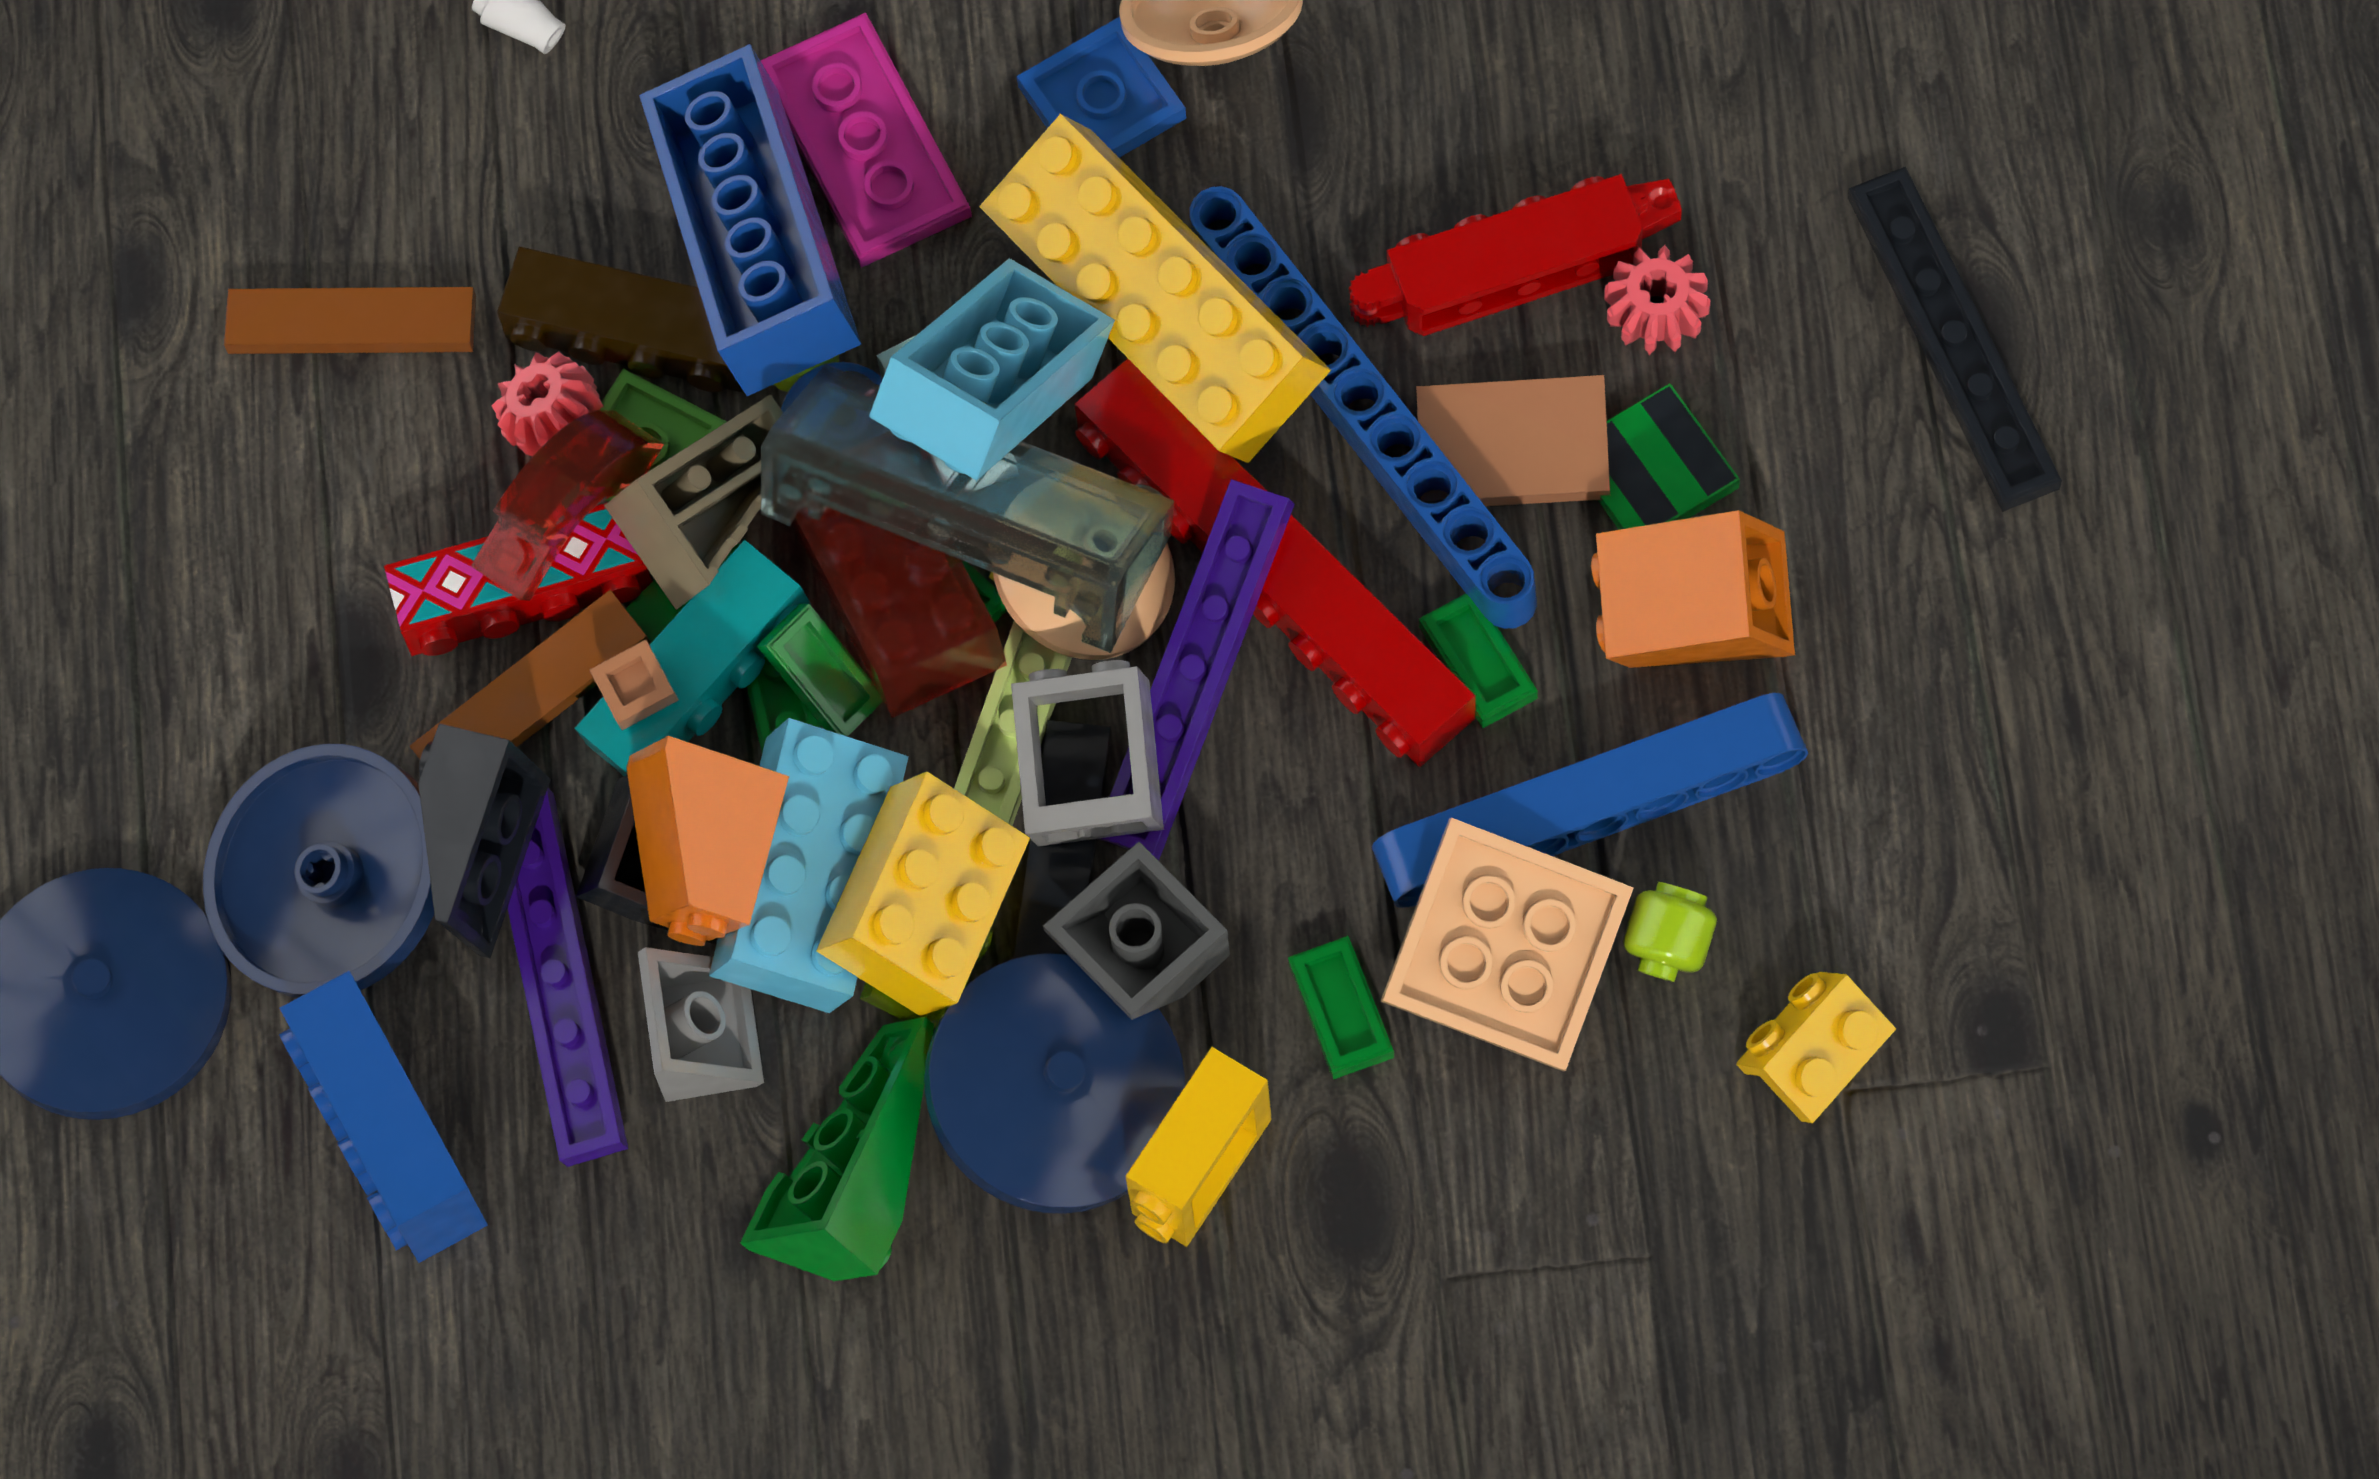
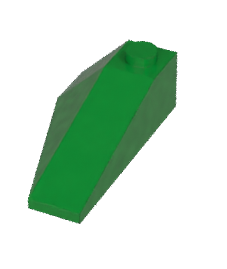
[740,1017,934,1281]

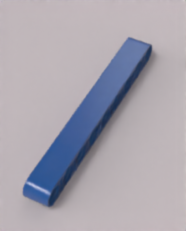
[1189,186,1537,629]

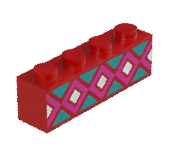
[384,503,652,656]

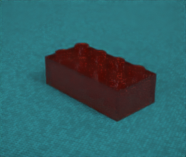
[780,435,1007,718]

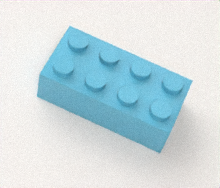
[869,258,1115,481]
[709,718,909,1013]

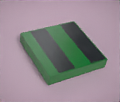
[1598,383,1740,530]

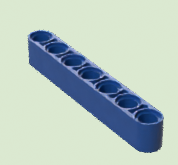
[1372,693,1808,908]

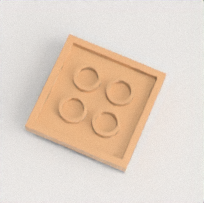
[1381,818,1633,1071]

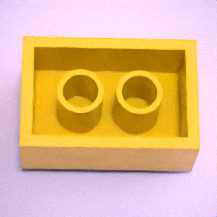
[816,772,1030,1016]

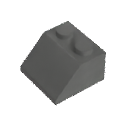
[1043,842,1230,1020]

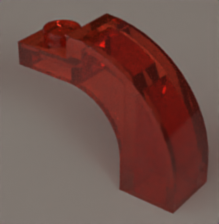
[471,410,664,601]

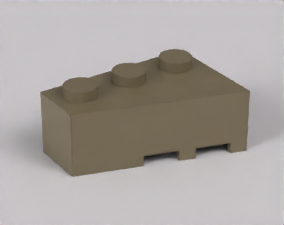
[604,394,806,610]

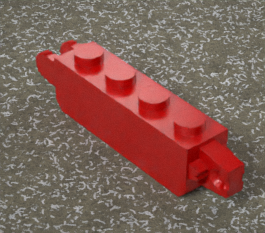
[1349,174,1682,336]

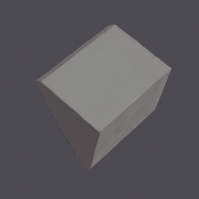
[638,947,764,1102]

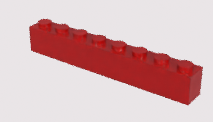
[1075,358,1476,767]

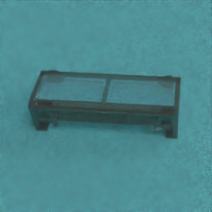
[761,364,1175,653]

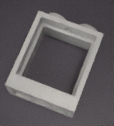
[1011,660,1164,847]

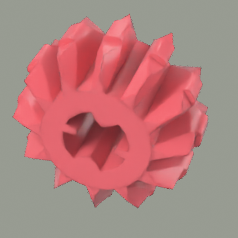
[1604,245,1710,355]
[492,351,603,460]

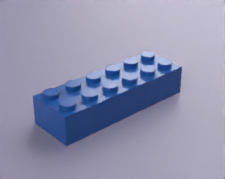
[639,44,861,396]

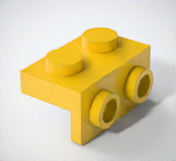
[1736,972,1896,1123]

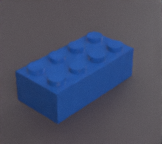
[279,971,488,1263]

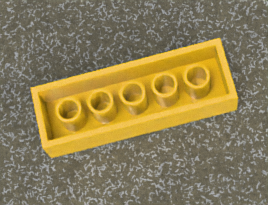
[979,114,1331,463]

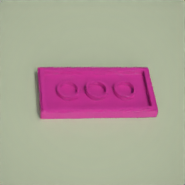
[761,13,972,268]

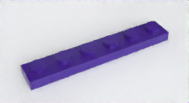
[1098,479,1295,861]
[507,788,628,1167]

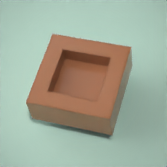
[590,640,679,730]

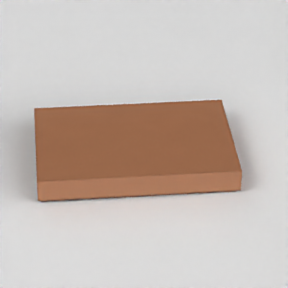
[1416,375,1610,506]

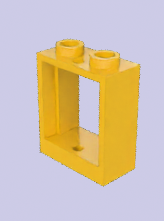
[1125,1047,1272,1247]

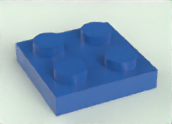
[1017,17,1186,158]

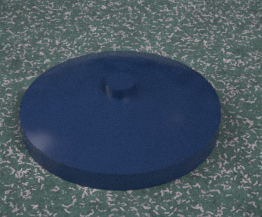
[203,744,434,998]
[0,868,232,1120]
[924,954,1185,1214]

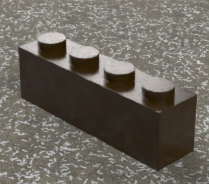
[497,246,742,392]

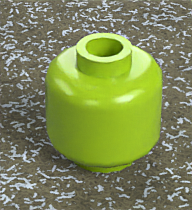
[1623,882,1717,982]

